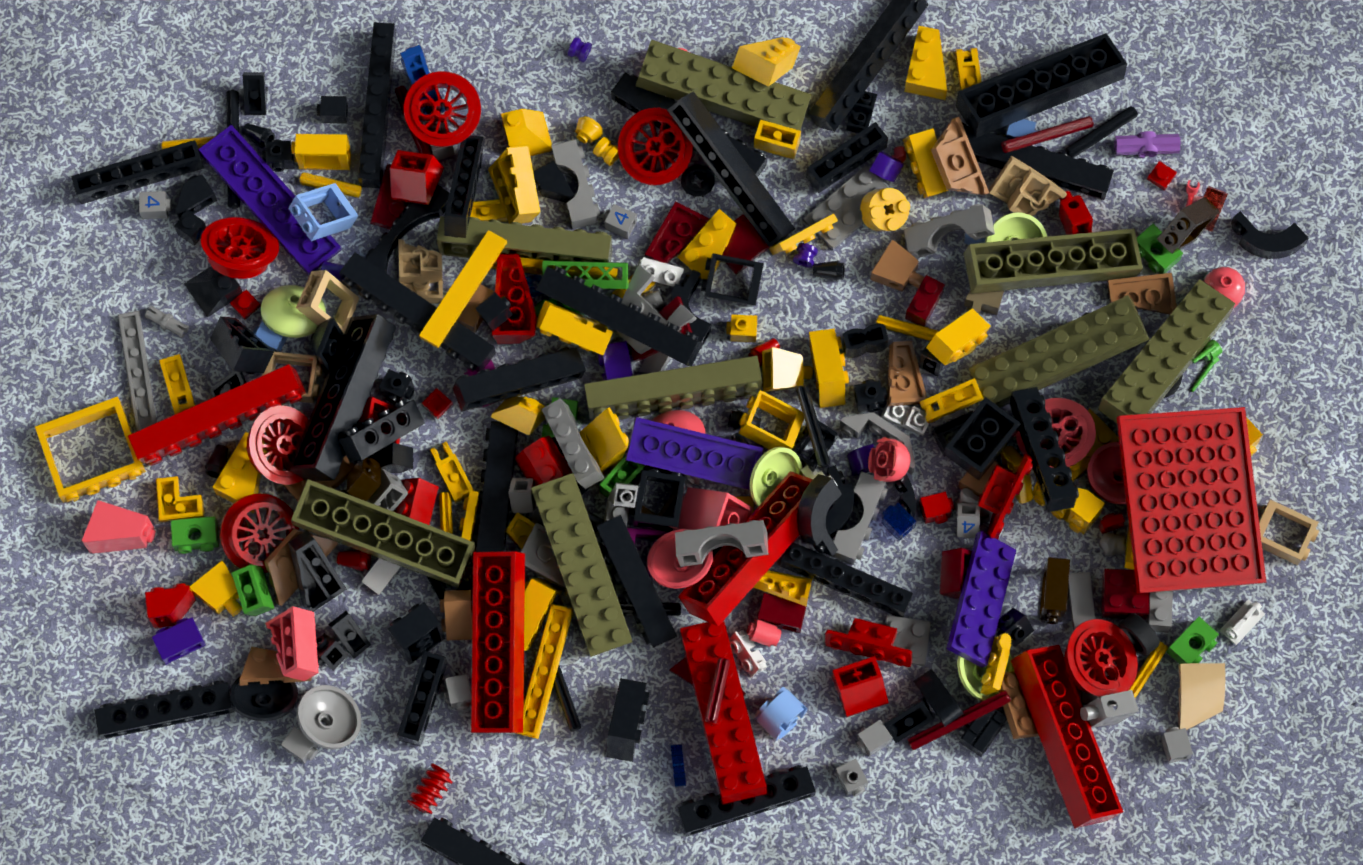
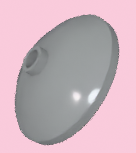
[297,685,361,750]

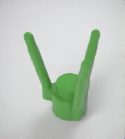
[1191,339,1223,392]

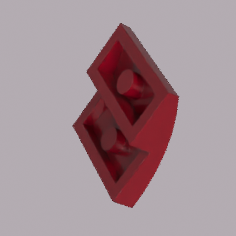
[722,214,769,275]

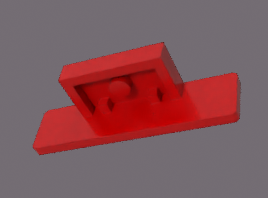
[977,454,1033,539]
[825,618,912,667]

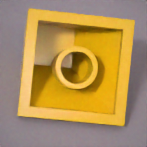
[501,109,552,156]
[491,396,546,436]

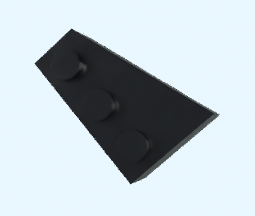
[210,316,274,374]
[288,530,347,612]
[606,678,650,762]

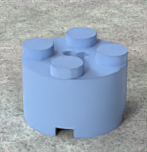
[755,687,808,741]

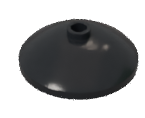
[230,676,298,721]

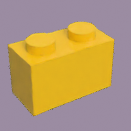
[754,119,801,160]

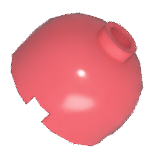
[1203,267,1245,308]
[868,437,910,482]

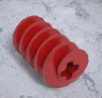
[407,763,453,814]

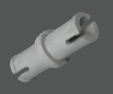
[145,306,189,338]

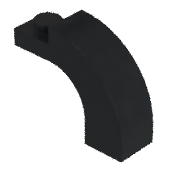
[1231,211,1309,259]
[671,269,711,348]
[826,465,854,539]
[797,474,842,556]

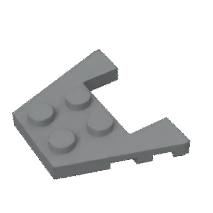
[614,264,697,354]

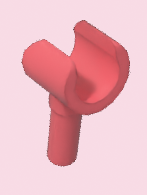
[892,146,906,162]
[1186,180,1200,207]

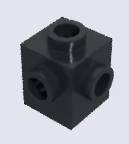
[262,139,294,172]
[379,369,415,404]
[853,379,887,412]
[996,608,1034,648]
[316,633,348,671]

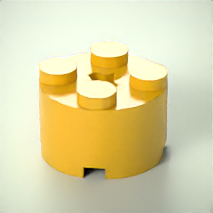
[860,188,910,231]

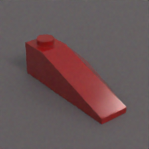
[492,254,537,344]

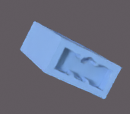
[288,183,358,241]

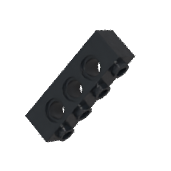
[806,122,888,193]
[339,399,425,463]
[397,651,448,747]

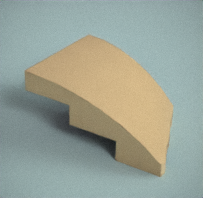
[988,156,1067,216]
[398,239,443,303]
[1178,663,1225,730]

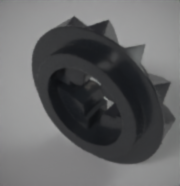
[681,165,715,198]

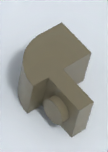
[964,291,1004,315]

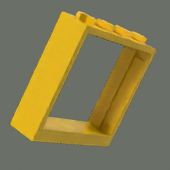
[35,396,146,503]

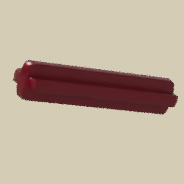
[705,658,730,723]

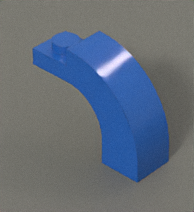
[400,45,445,115]

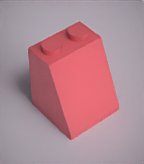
[678,487,753,530]
[82,500,156,554]

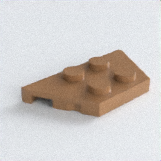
[931,117,989,196]
[264,529,338,606]

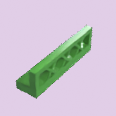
[542,260,631,289]

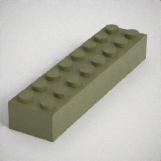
[635,39,812,131]
[437,216,612,268]
[963,228,1143,294]
[1098,279,1235,423]
[969,295,1150,408]
[584,356,762,422]
[531,473,633,657]
[291,479,475,588]

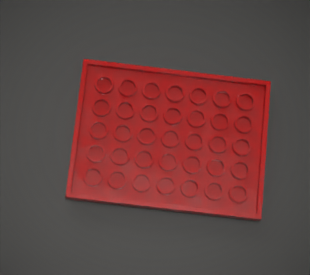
[1117,407,1267,594]

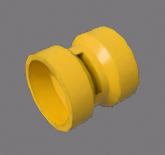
[593,137,619,166]

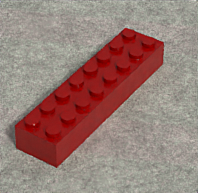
[128,364,306,466]
[678,471,813,626]
[471,551,525,733]
[680,621,767,804]
[1010,645,1123,829]

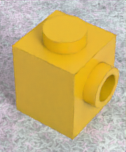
[726,314,757,343]

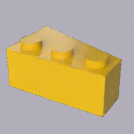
[732,37,801,87]
[926,308,991,365]

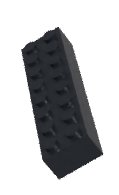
[956,33,1127,138]
[289,314,396,482]

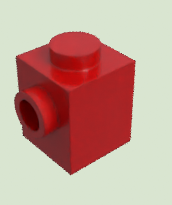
[919,491,954,524]

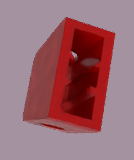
[1059,191,1093,235]

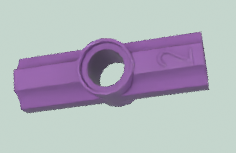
[1114,131,1181,158]

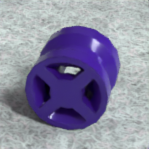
[568,37,592,63]
[793,243,818,268]

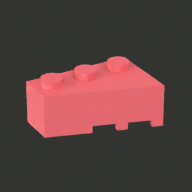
[265,606,319,681]

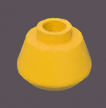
[575,116,603,144]

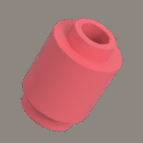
[747,619,781,647]

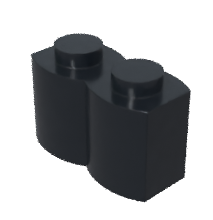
[842,324,889,358]

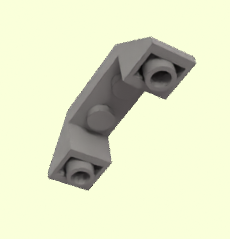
[840,412,916,475]
[601,483,639,570]

